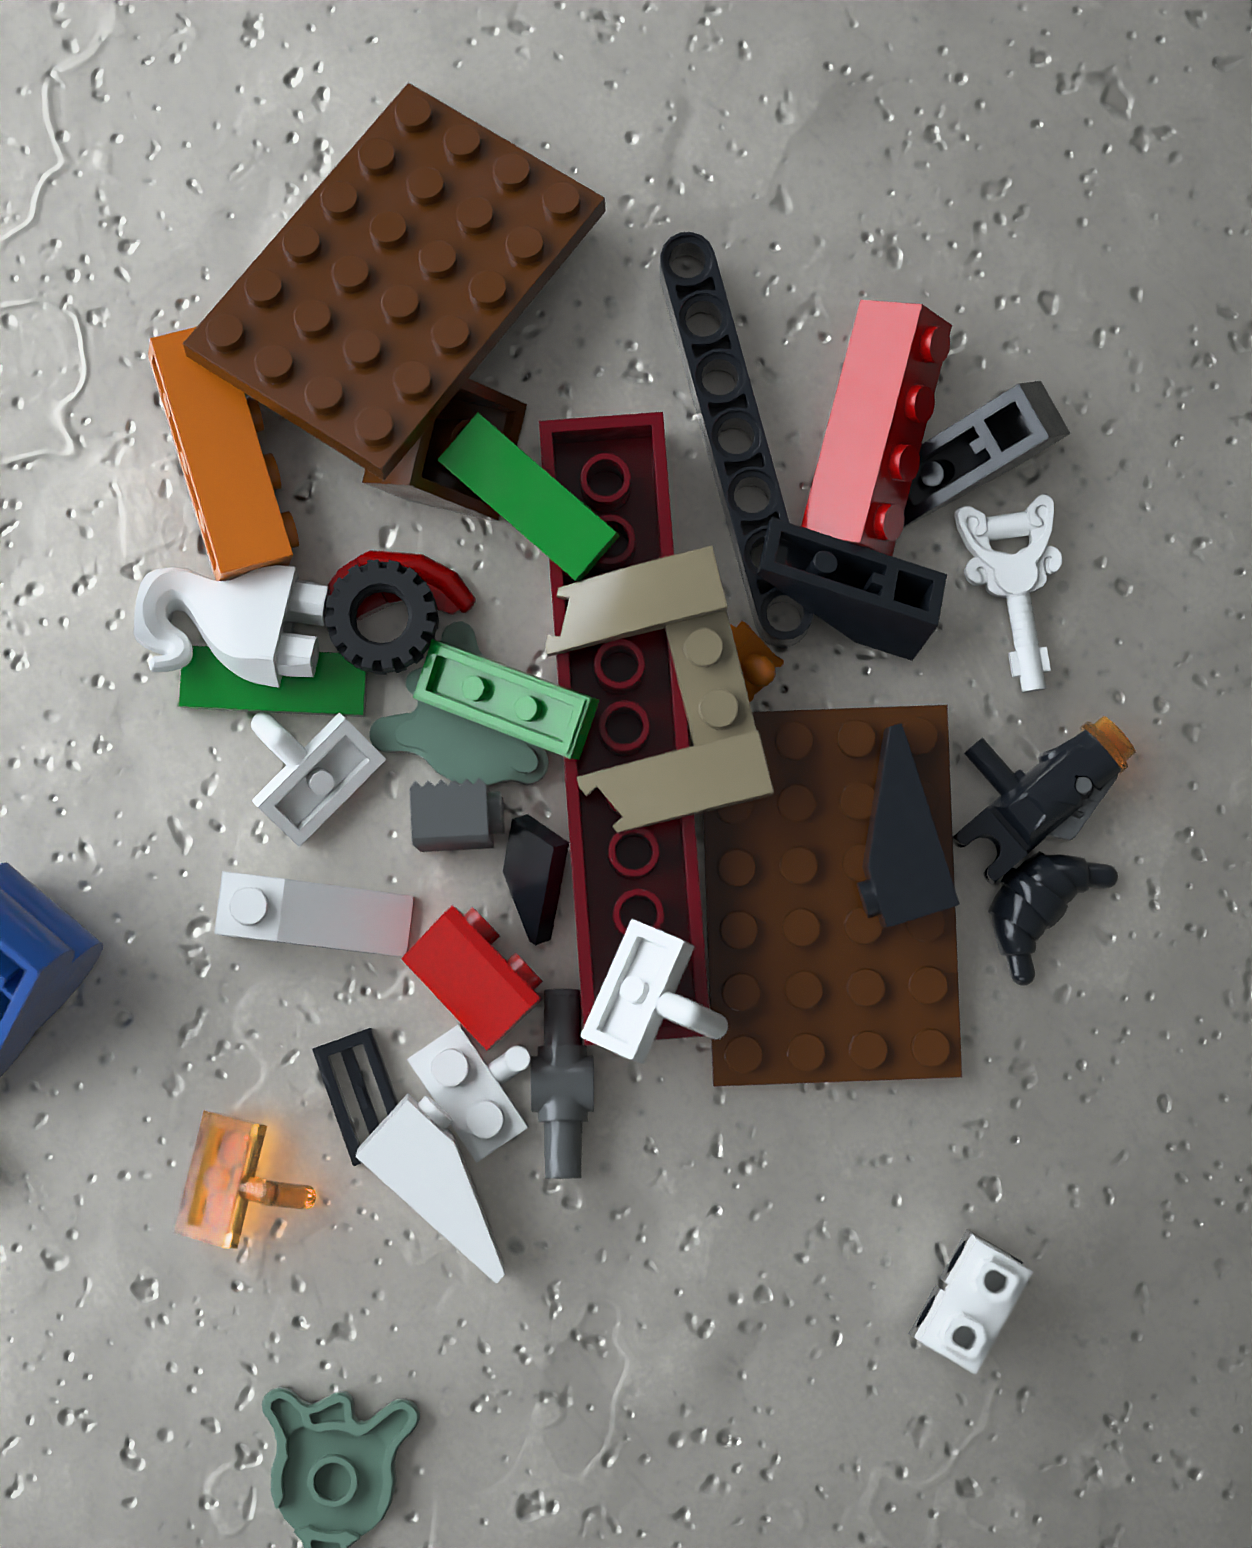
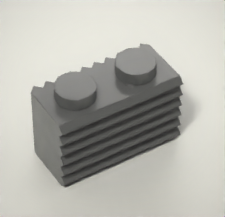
[409,778,505,852]

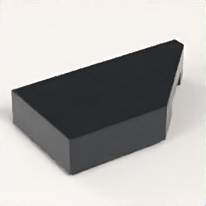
[503,814,569,946]

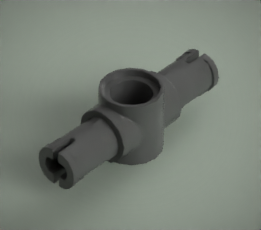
[531,989,594,1179]

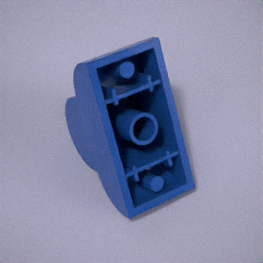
[0,862,103,1077]

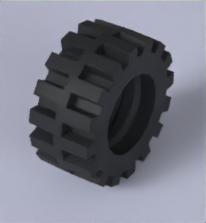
[325,559,439,675]

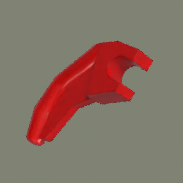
[327,550,476,621]

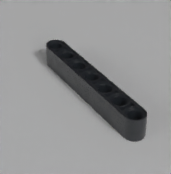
[659,232,813,648]

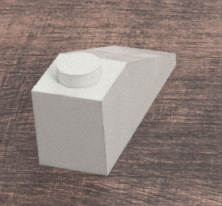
[214,871,415,957]
[356,1093,505,1284]

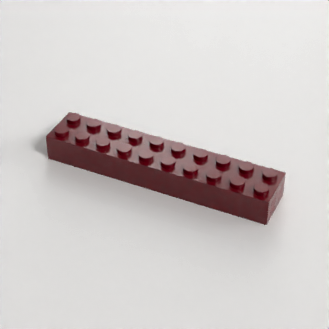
[539,412,709,1046]

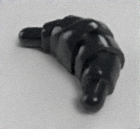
[988,851,1118,986]

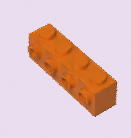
[148,327,299,581]

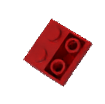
[401,905,543,1051]

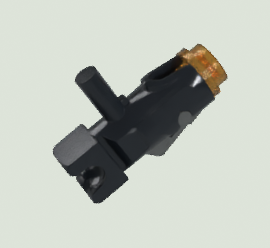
[953,716,1136,885]

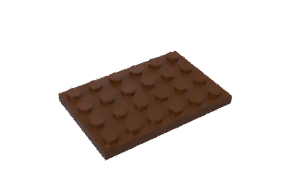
[182,82,606,480]
[703,705,962,1087]

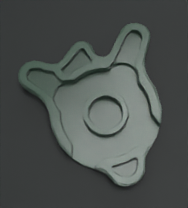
[369,621,549,786]
[262,1386,420,1548]

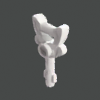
[954,494,1062,693]

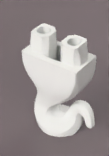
[134,565,331,688]

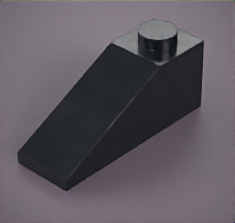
[903,381,1071,528]
[757,517,947,661]
[857,723,960,928]

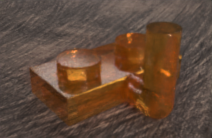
[174,1110,316,1249]

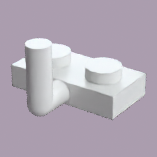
[251,712,387,847]
[580,920,728,1064]
[407,1024,532,1163]

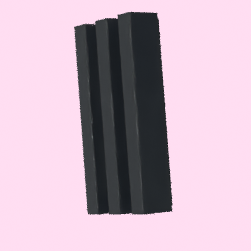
[312,1028,399,1166]

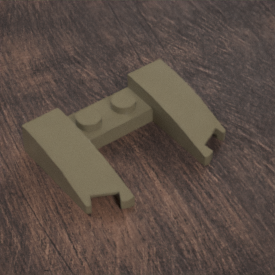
[545,546,773,833]

